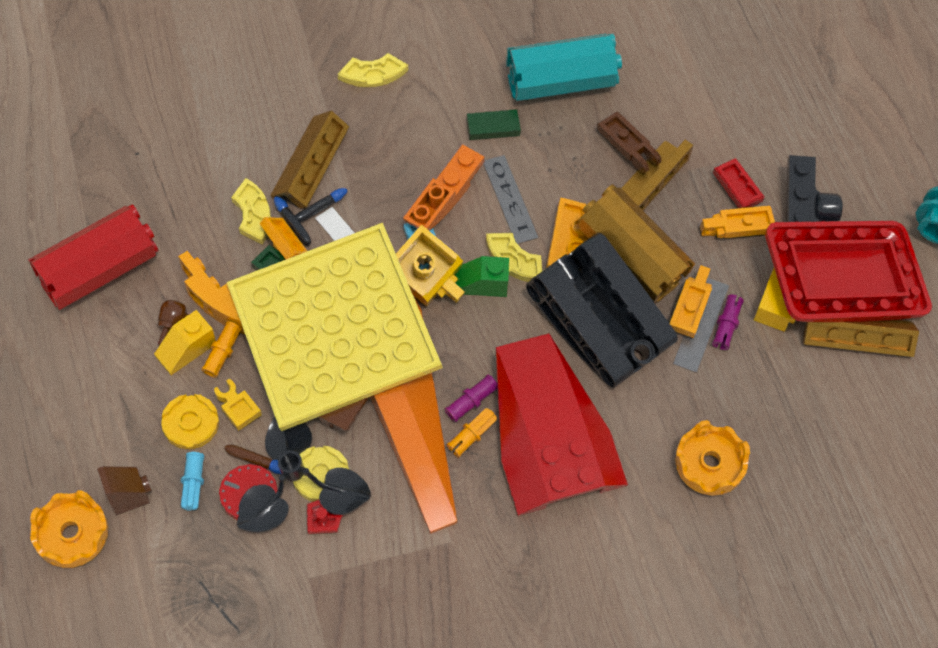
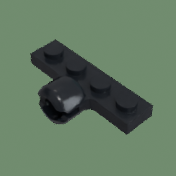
[786,155,843,222]

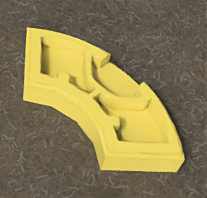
[338,53,408,87]
[231,178,271,245]
[486,233,542,282]

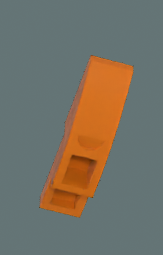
[403,144,485,231]

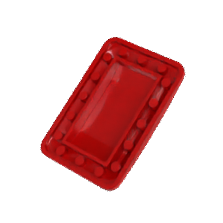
[765,221,932,322]

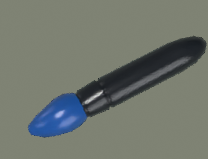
[295,188,348,223]
[274,196,311,245]

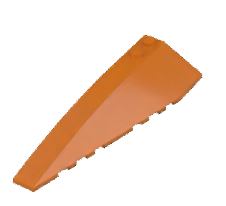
[370,296,457,534]

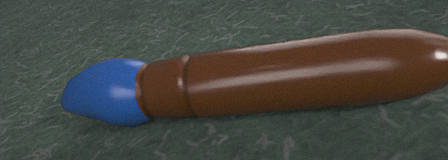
[224,445,282,475]

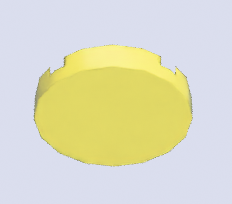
[293,446,349,502]

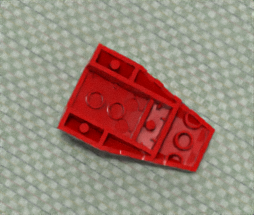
[495,333,628,516]

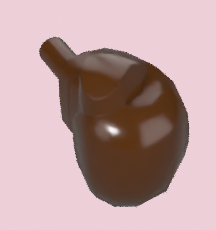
[157,300,189,346]

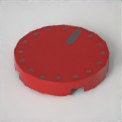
[219,464,278,521]

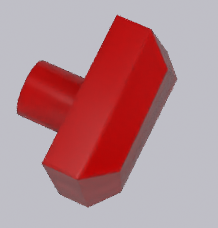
[307,500,343,534]

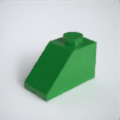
[455,256,509,297]

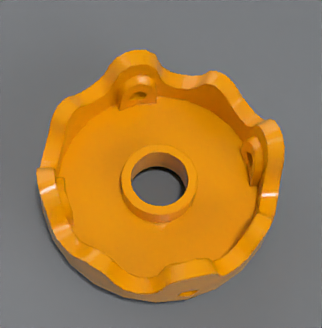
[675,420,750,496]
[30,490,108,568]

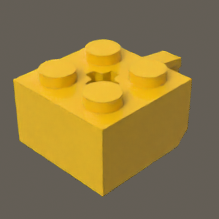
[396,225,465,307]

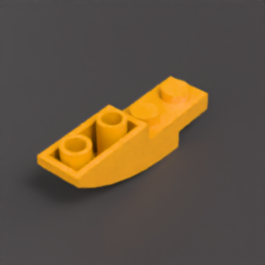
[178,251,245,334]

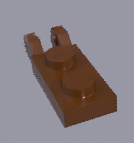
[597,111,662,174]

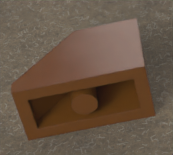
[97,466,152,516]

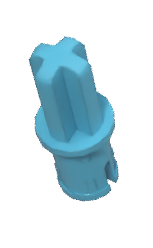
[180,452,204,511]

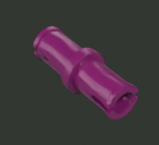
[712,294,744,350]
[444,374,498,423]

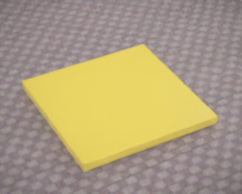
[227,223,442,431]

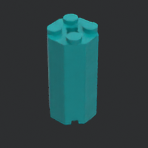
[506,33,622,101]

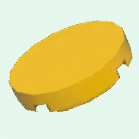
[161,394,219,450]

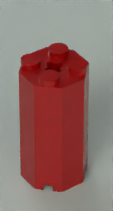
[28,204,159,310]

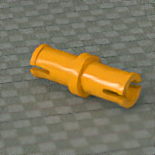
[201,321,242,378]

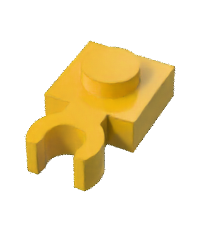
[214,379,262,431]

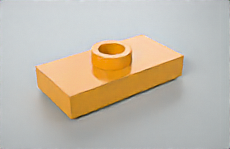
[260,217,307,259]

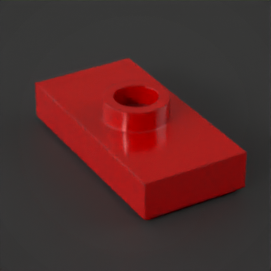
[713,158,765,208]

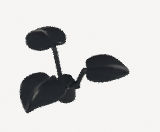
[237,417,371,533]

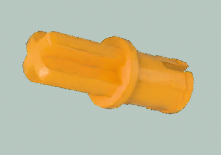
[446,408,497,458]

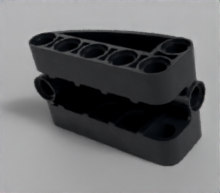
[526,232,678,388]

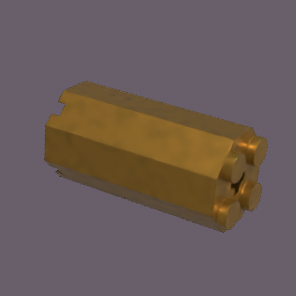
[577,184,695,303]

